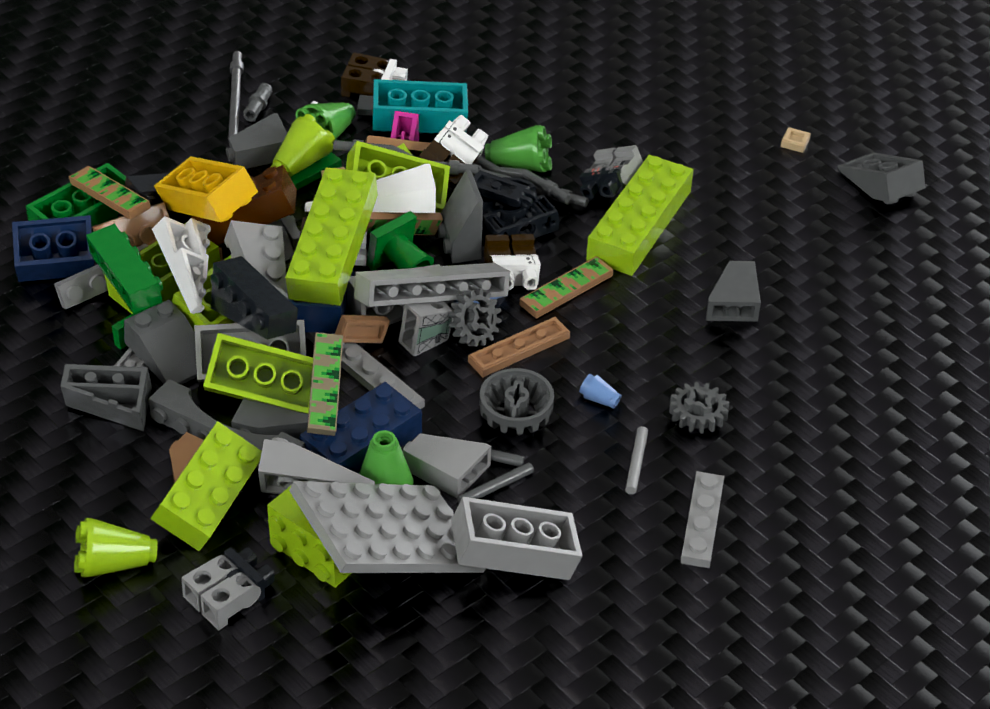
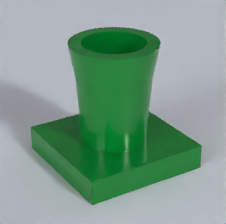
[366,211,434,271]

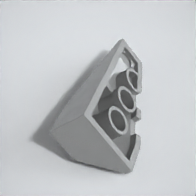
[258,438,375,494]

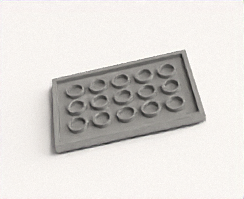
[289,481,486,573]

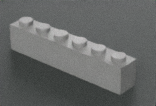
[354,263,510,307]

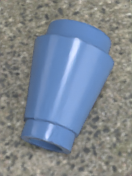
[579,374,622,409]

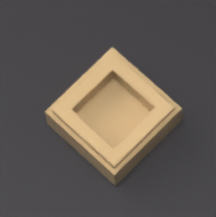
[781,128,811,153]

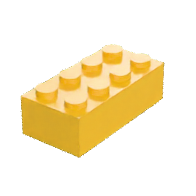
[154,156,258,222]

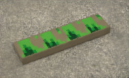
[307,332,343,436]

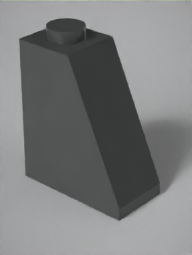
[226,113,287,169]
[706,261,761,322]

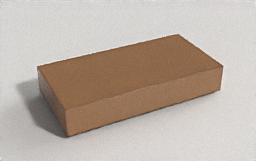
[335,315,390,343]

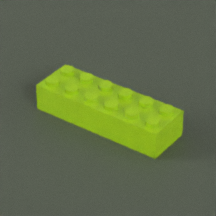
[586,155,693,276]
[285,167,378,306]

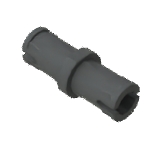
[243,83,272,122]

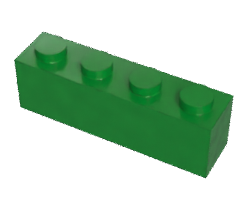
[86,223,164,314]

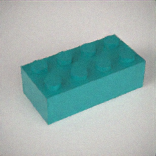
[372,79,468,134]

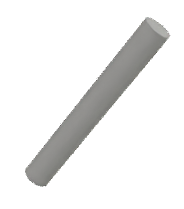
[625,426,648,494]

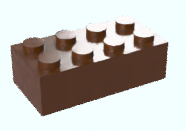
[191,165,297,245]

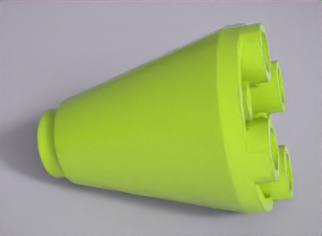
[271,114,335,177]
[74,518,157,577]

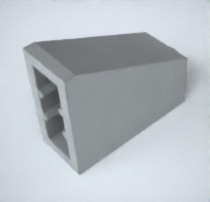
[402,433,491,498]

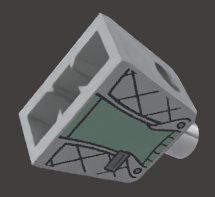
[399,301,455,356]

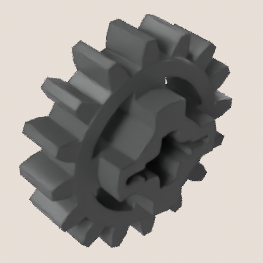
[448,289,502,347]
[669,382,729,433]

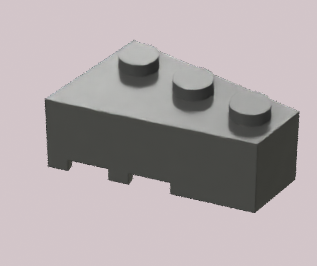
[60,364,152,431]

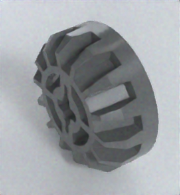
[480,368,554,436]

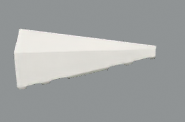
[305,164,436,213]
[152,216,211,314]

